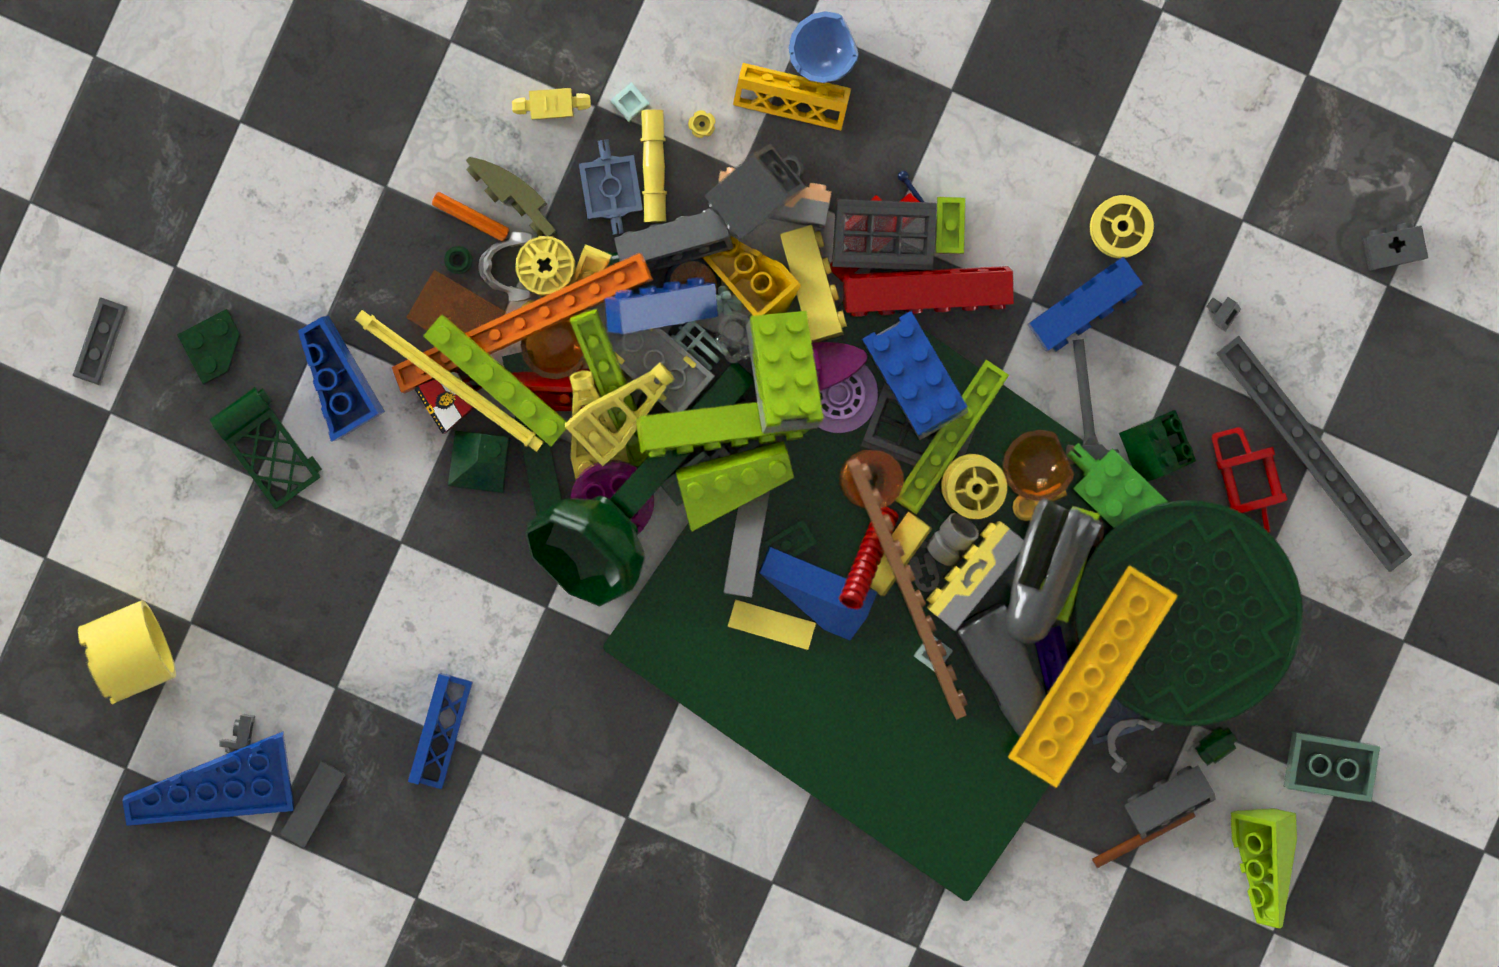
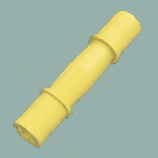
[641,109,667,223]

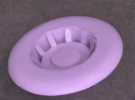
[818,365,878,433]

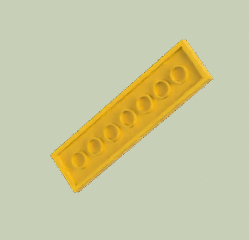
[1008,566,1177,788]

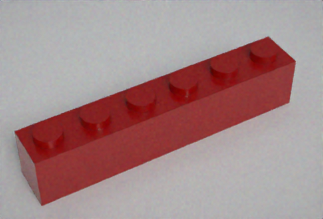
[843,266,1014,316]

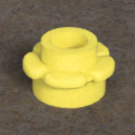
[688,110,716,138]

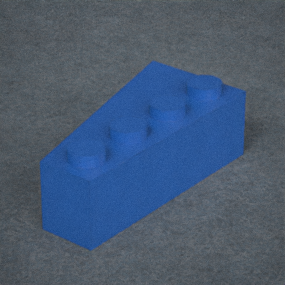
[1027,257,1143,352]
[298,316,385,442]

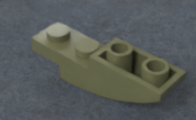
[466,157,557,237]

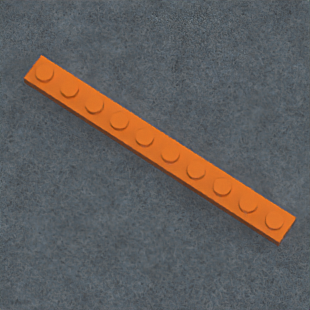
[391,253,653,394]

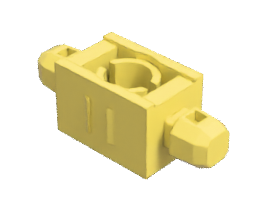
[512,88,591,120]

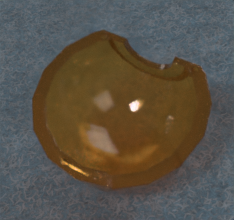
[520,315,586,379]
[1003,430,1074,501]

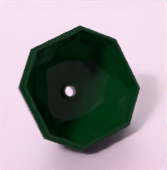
[525,496,645,607]

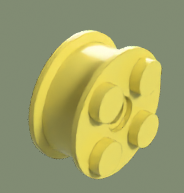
[1090,195,1154,258]
[941,454,1007,519]

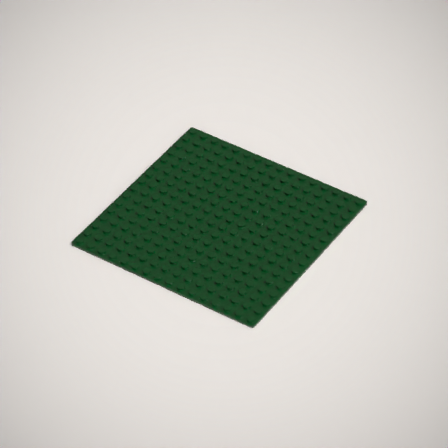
[603,301,1171,901]

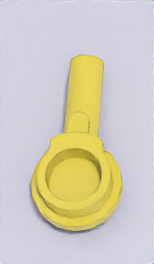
[1012,486,1067,521]

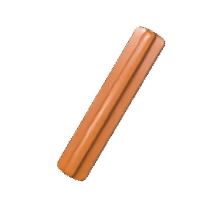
[432,192,510,241]

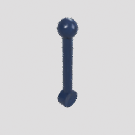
[898,171,924,202]

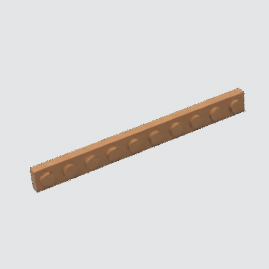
[846,458,968,720]

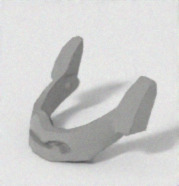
[478,232,533,301]
[1107,718,1163,773]

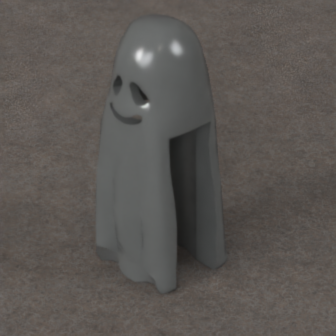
[1006,498,1102,644]
[954,604,1047,737]

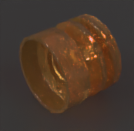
[839,450,903,509]

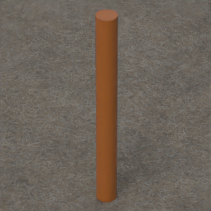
[1092,812,1196,868]

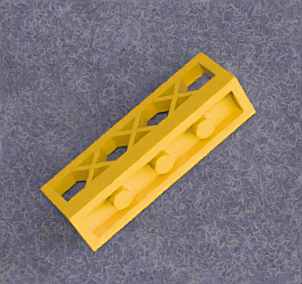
[733,63,851,131]

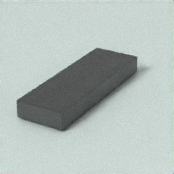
[73,297,128,385]
[280,761,346,848]

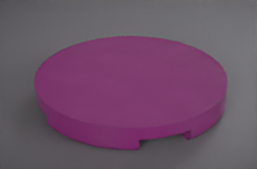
[571,460,654,534]

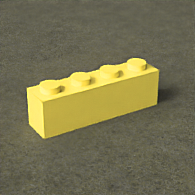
[780,225,847,343]

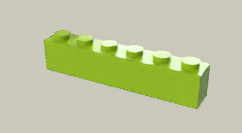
[636,402,811,457]

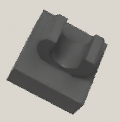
[1206,297,1241,332]

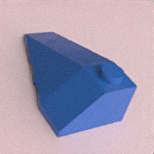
[759,547,877,640]

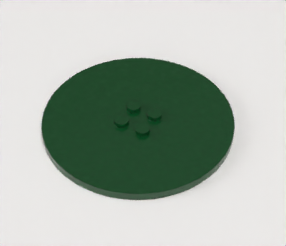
[1075,500,1303,726]

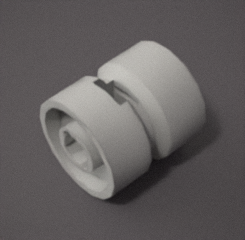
[927,513,979,566]

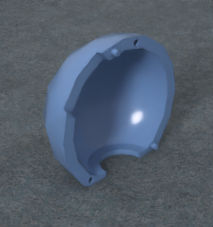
[789,11,859,83]

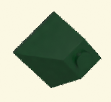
[448,431,511,493]

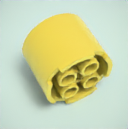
[78,600,176,704]

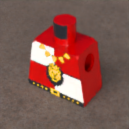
[414,371,482,434]

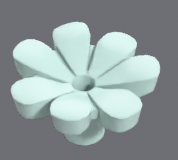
[716,286,742,317]

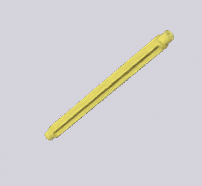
[355,310,544,452]

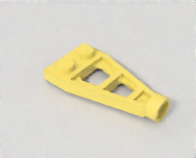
[565,362,675,466]
[570,371,629,479]

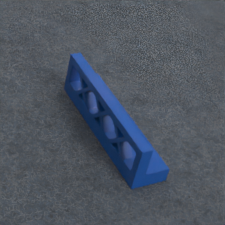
[408,673,473,789]

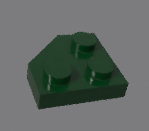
[177,309,241,384]

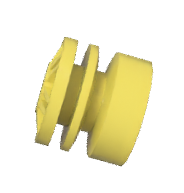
[516,236,576,297]

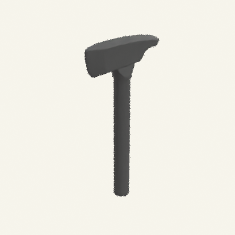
[1065,339,1119,465]

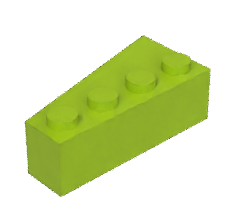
[675,441,794,532]

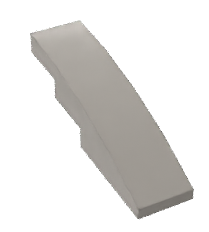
[724,491,770,598]

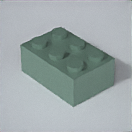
[1283,731,1380,802]

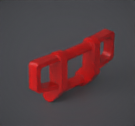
[1212,427,1287,533]

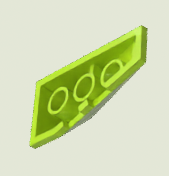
[1231,808,1297,929]

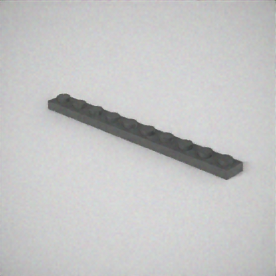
[1216,336,1412,572]

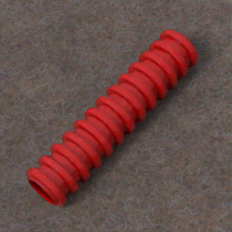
[839,506,899,609]

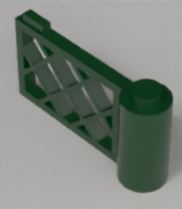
[209,387,322,510]

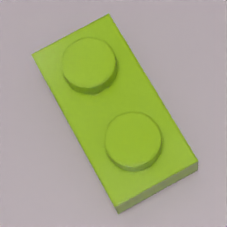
[936,197,965,254]

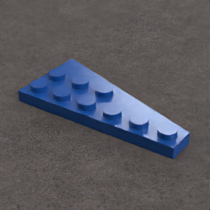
[123,731,294,826]

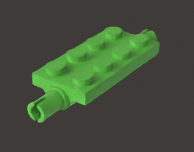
[1066,443,1168,528]

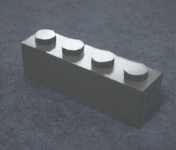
[614,208,734,272]

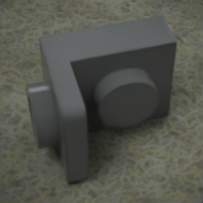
[219,714,255,753]

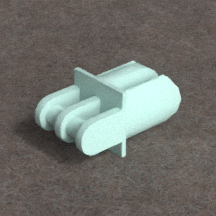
[671,321,728,371]

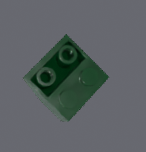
[1119,410,1196,482]

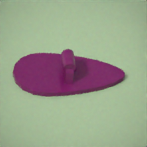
[812,342,868,392]

